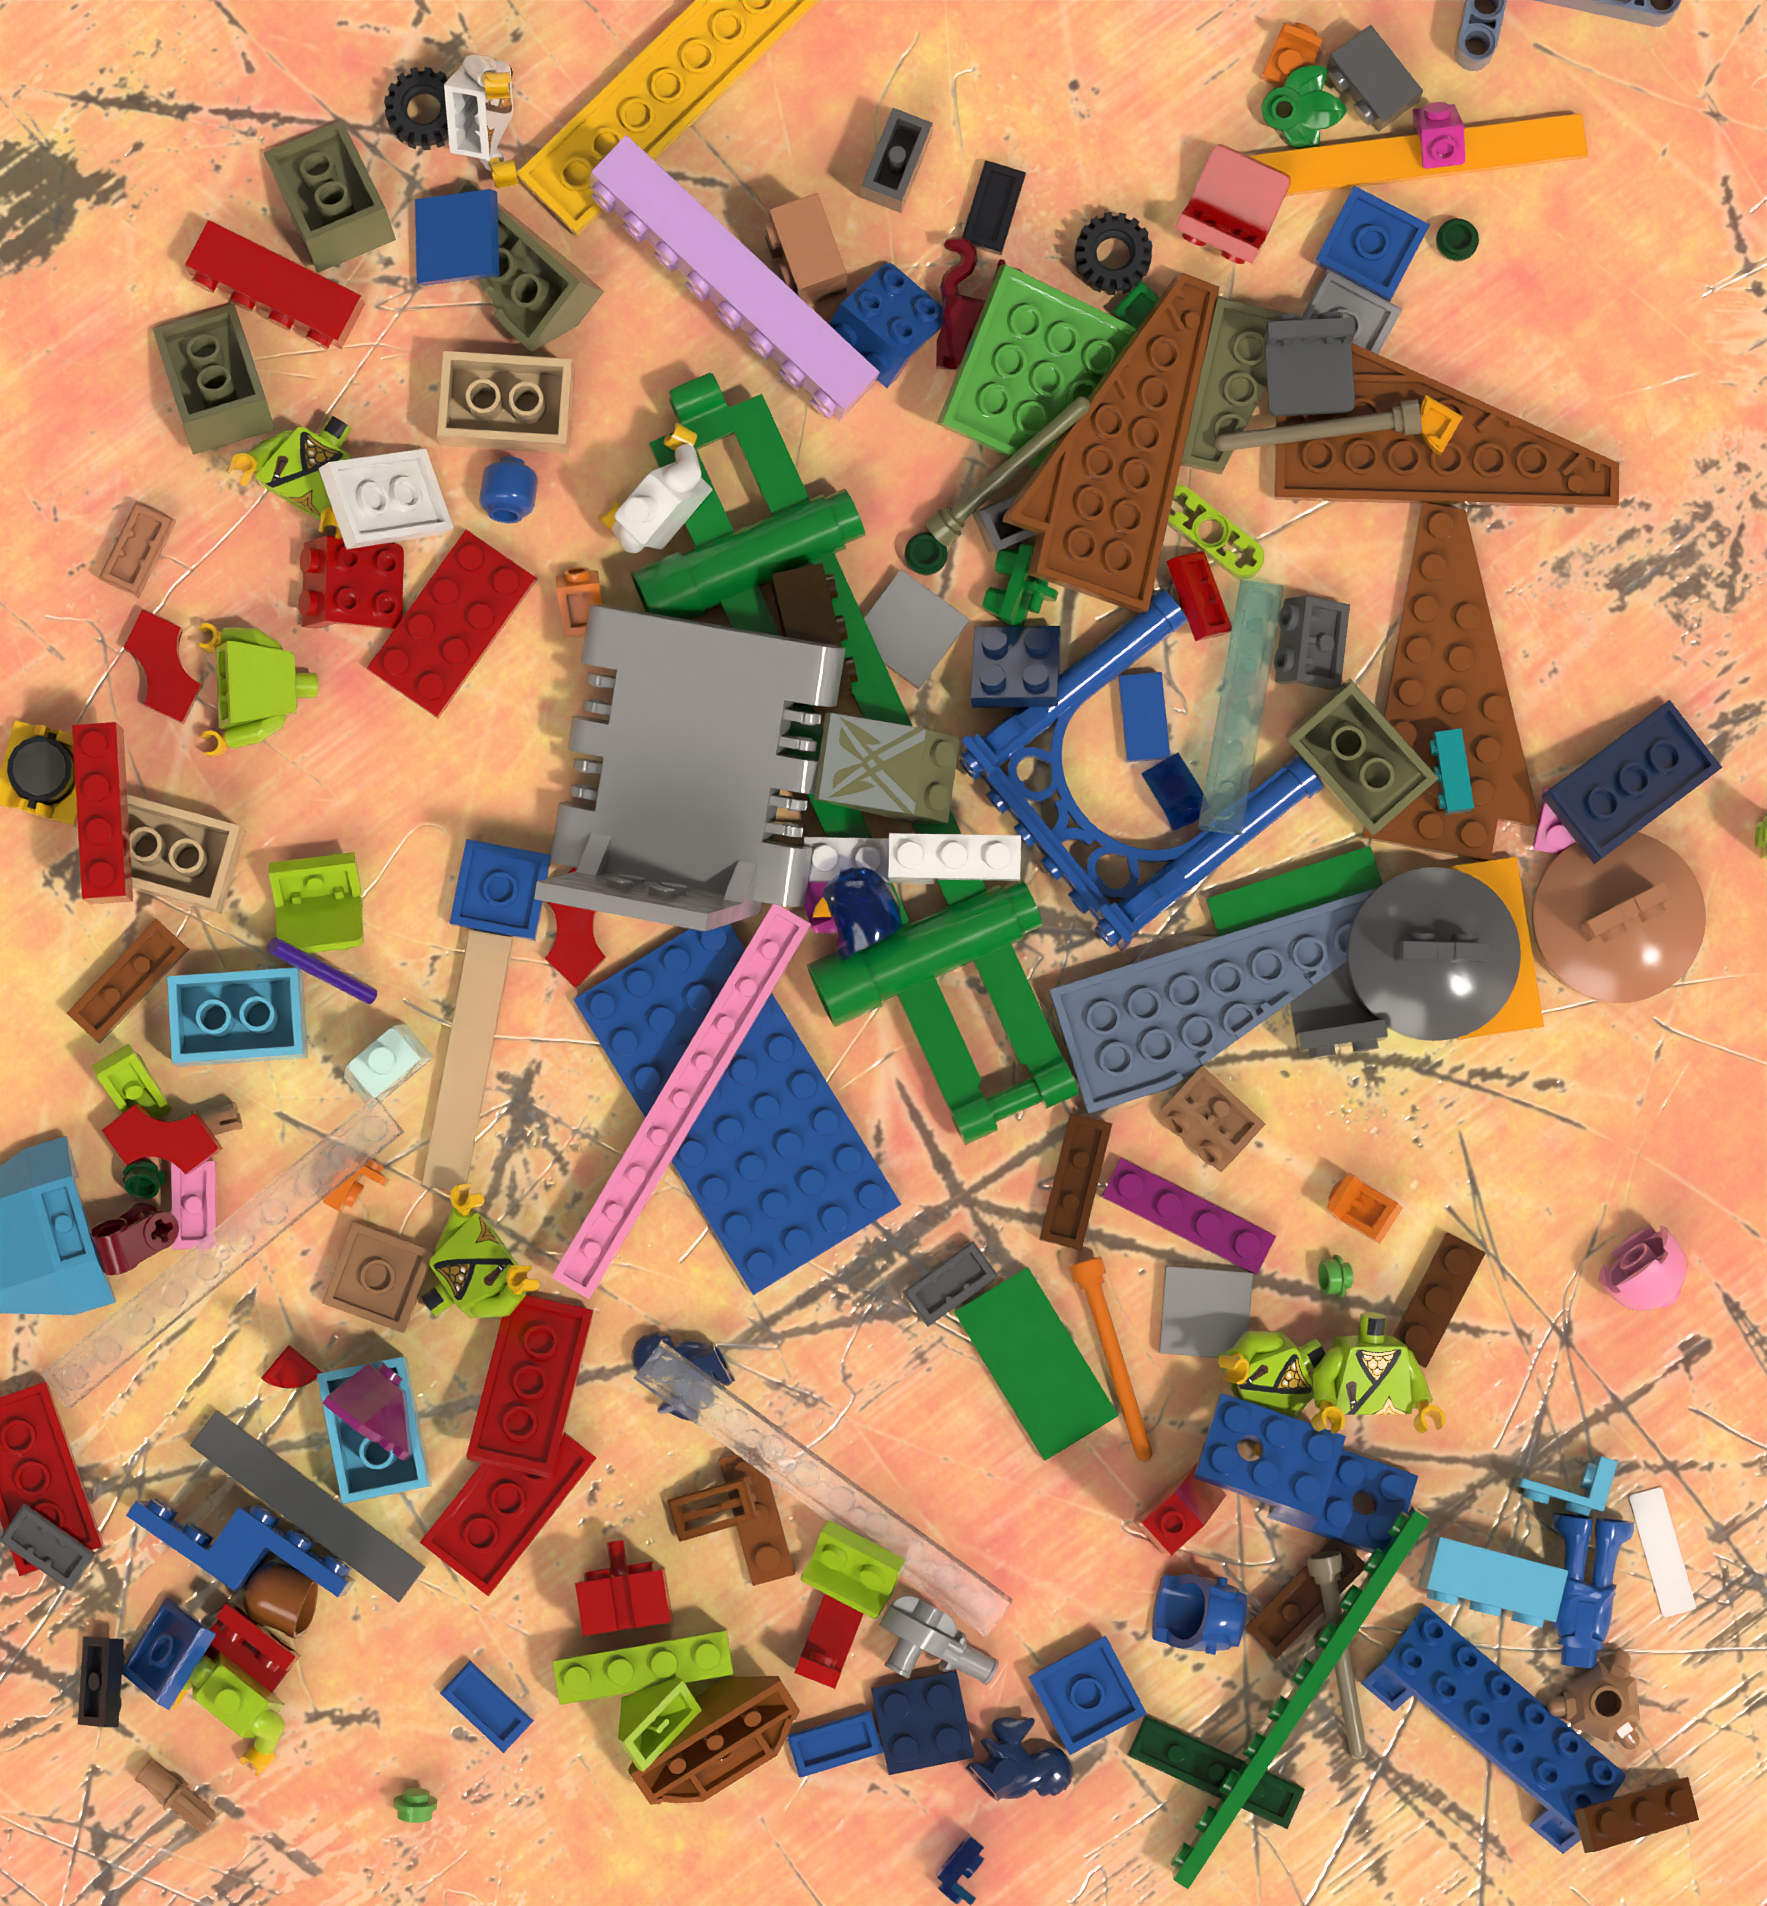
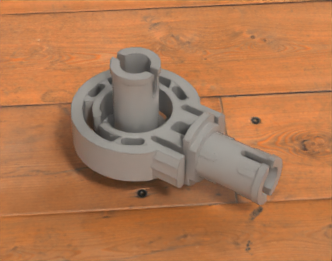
[879,1595,999,1685]

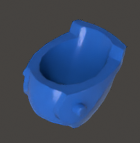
[1152,1574,1247,1655]

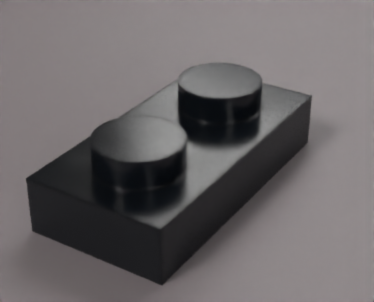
[78,1636,124,1727]

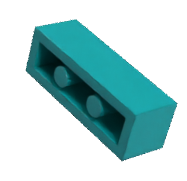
[1429,728,1474,815]

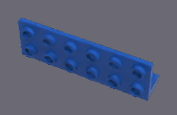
[1361,1606,1626,1854]

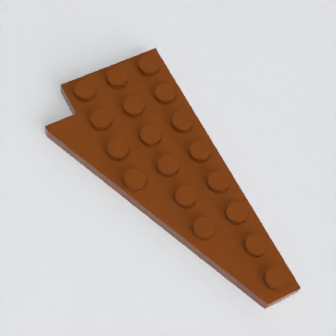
[1003,273,1220,613]
[1274,343,1619,508]
[1362,502,1539,861]

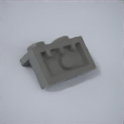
[1274,595,1350,690]

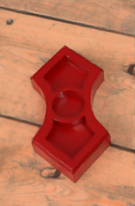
[123,609,203,724]
[545,867,606,989]
[102,1104,223,1175]

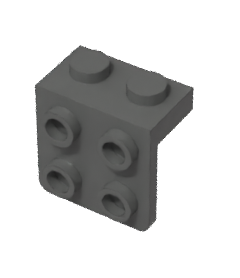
[1264,312,1355,416]
[1290,961,1388,1059]

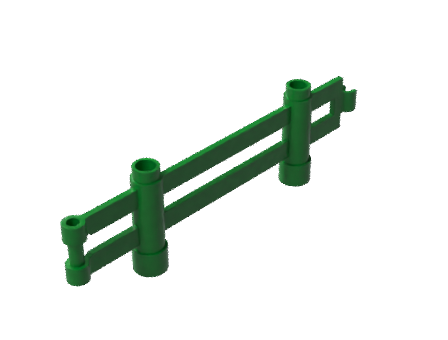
[631,373,1079,1145]

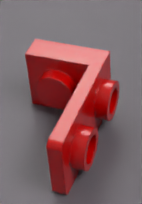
[794,1594,863,1689]

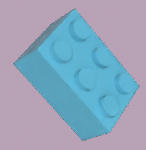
[167,967,308,1067]
[317,1357,432,1504]
[1418,1536,1568,1628]

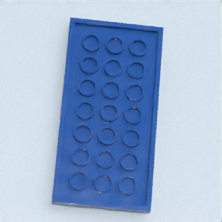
[573,924,902,1296]

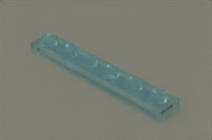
[1198,580,1284,836]

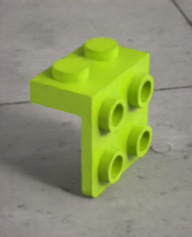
[269,852,364,953]

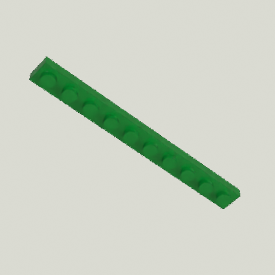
[1170,1506,1430,1889]

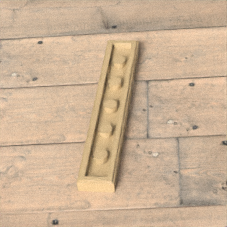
[422,930,513,1191]

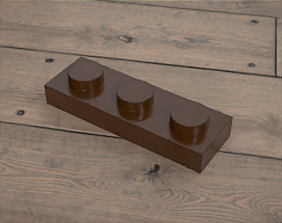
[1039,1113,1113,1251]
[1392,1232,1486,1368]
[1244,1539,1366,1659]
[1574,1777,1699,1853]

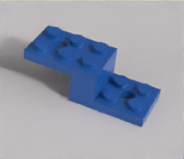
[1193,1393,1418,1554]
[126,1498,355,1597]

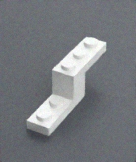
[804,833,1021,884]

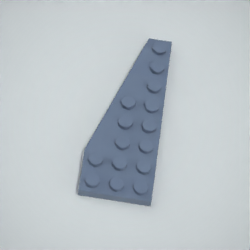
[1049,888,1377,1114]

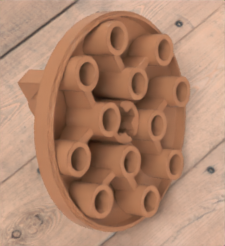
[1532,833,1706,1003]

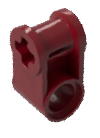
[90,1203,179,1275]

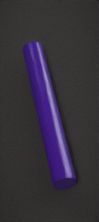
[267,937,377,1004]

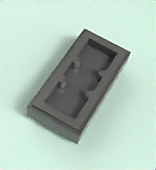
[903,1241,998,1327]
[0,1504,97,1591]

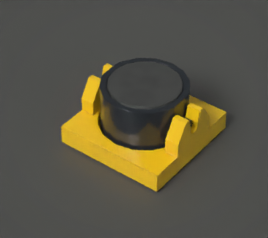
[0,720,77,827]

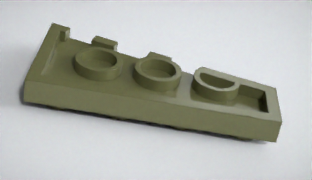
[1180,298,1301,475]

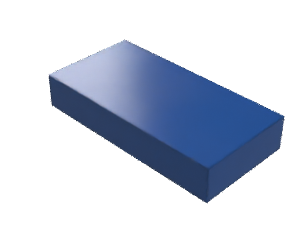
[1118,672,1170,763]
[440,1661,534,1753]
[787,1710,883,1778]

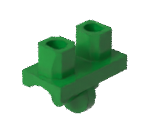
[982,544,1058,626]

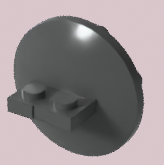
[1347,867,1521,1041]

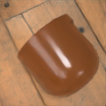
[243,1562,318,1639]

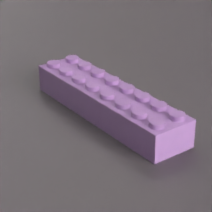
[590,135,880,421]

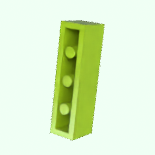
[552,1630,734,1705]

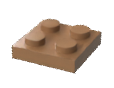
[322,1221,434,1334]

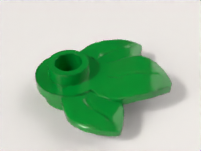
[1261,65,1347,149]

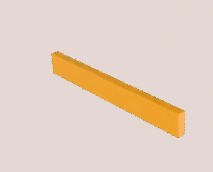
[1249,113,1588,197]

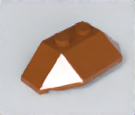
[628,1676,800,1805]

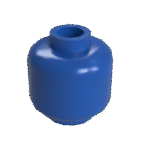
[479,456,538,524]

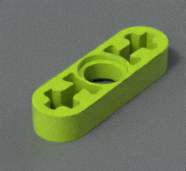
[1167,485,1264,579]

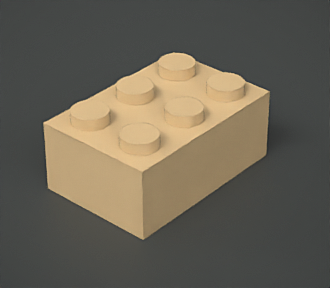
[437,351,575,454]
[127,794,246,914]

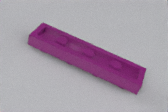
[1101,1158,1276,1275]

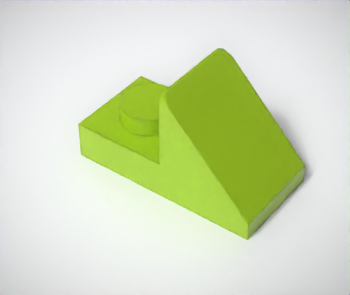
[91,1044,172,1118]

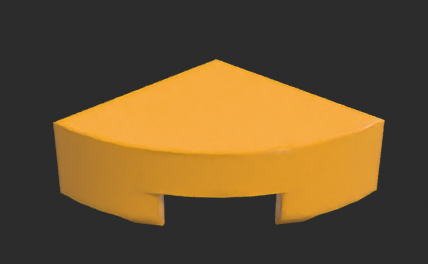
[1420,395,1463,456]

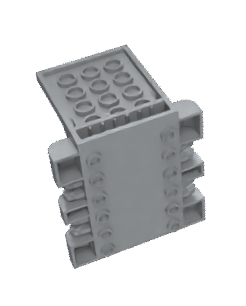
[534,603,846,931]

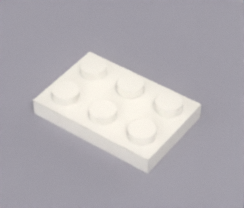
[319,449,454,549]

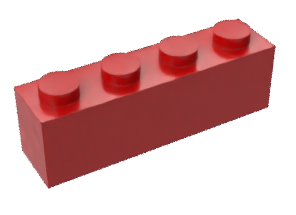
[185,220,365,349]
[72,722,133,905]

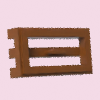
[667,1476,762,1542]

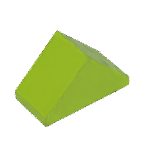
[618,1678,702,1772]

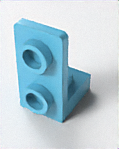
[1515,1456,1618,1517]

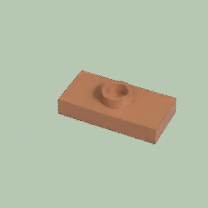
[99,501,176,598]

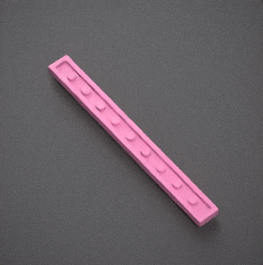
[551,904,811,1300]

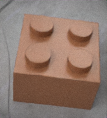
[764,193,847,305]

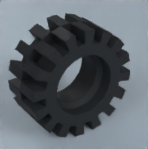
[384,67,449,150]
[1074,212,1153,295]

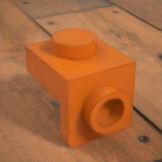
[1326,1172,1403,1244]

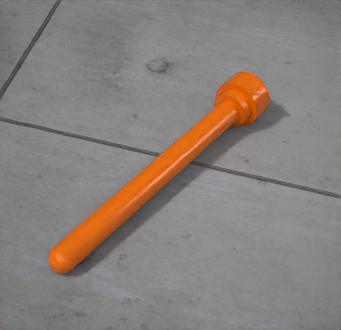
[1068,1256,1152,1462]

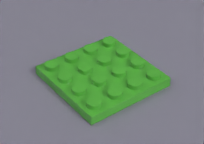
[937,264,1138,470]

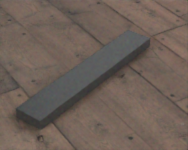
[190,1410,426,1602]

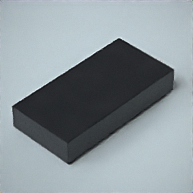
[962,160,1026,256]

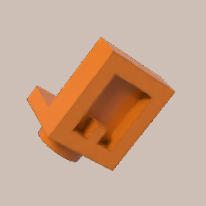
[1261,22,1323,87]
[556,567,603,637]
[323,1155,389,1212]

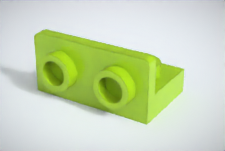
[800,1520,906,1619]

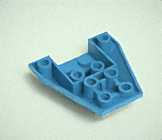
[0,1136,116,1315]

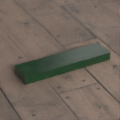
[1127,1715,1305,1829]

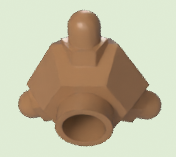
[1547,1650,1640,1750]

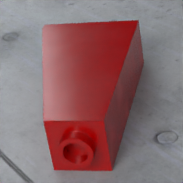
[1133,1463,1227,1556]

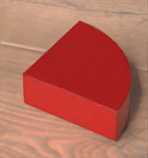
[261,1345,323,1389]

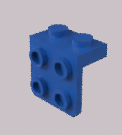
[829,263,943,388]

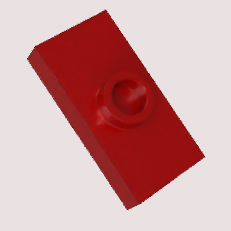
[1166,551,1233,642]

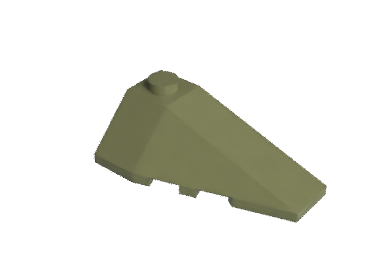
[459,180,604,351]

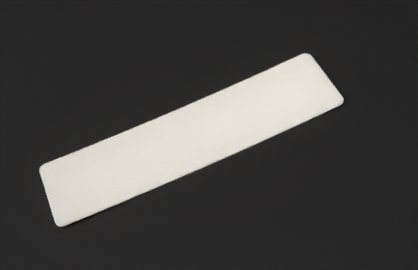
[1629,1487,1696,1617]

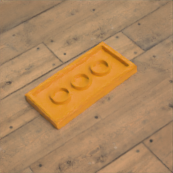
[1443,857,1544,1040]

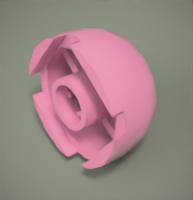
[1598,1225,1688,1311]

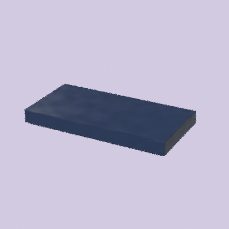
[1541,700,1723,864]

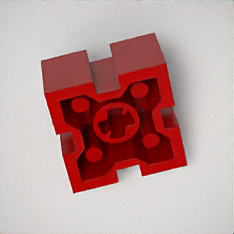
[575,1540,673,1636]

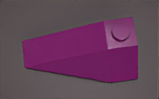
[322,1363,412,1461]

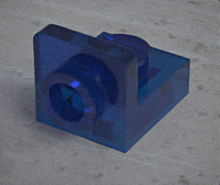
[1141,752,1210,830]
[936,1833,985,1905]

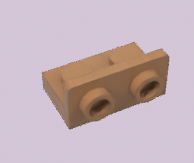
[1158,1066,1266,1172]

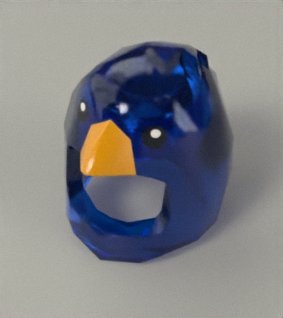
[813,867,903,961]

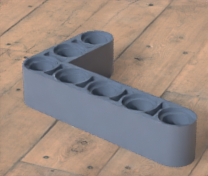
[1455,0,1681,71]

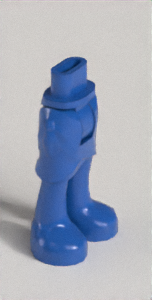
[1552,1513,1635,1668]

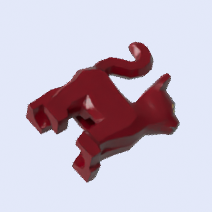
[936,237,1034,370]

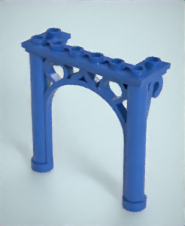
[959,588,1324,951]

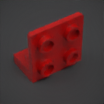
[204,1602,301,1693]

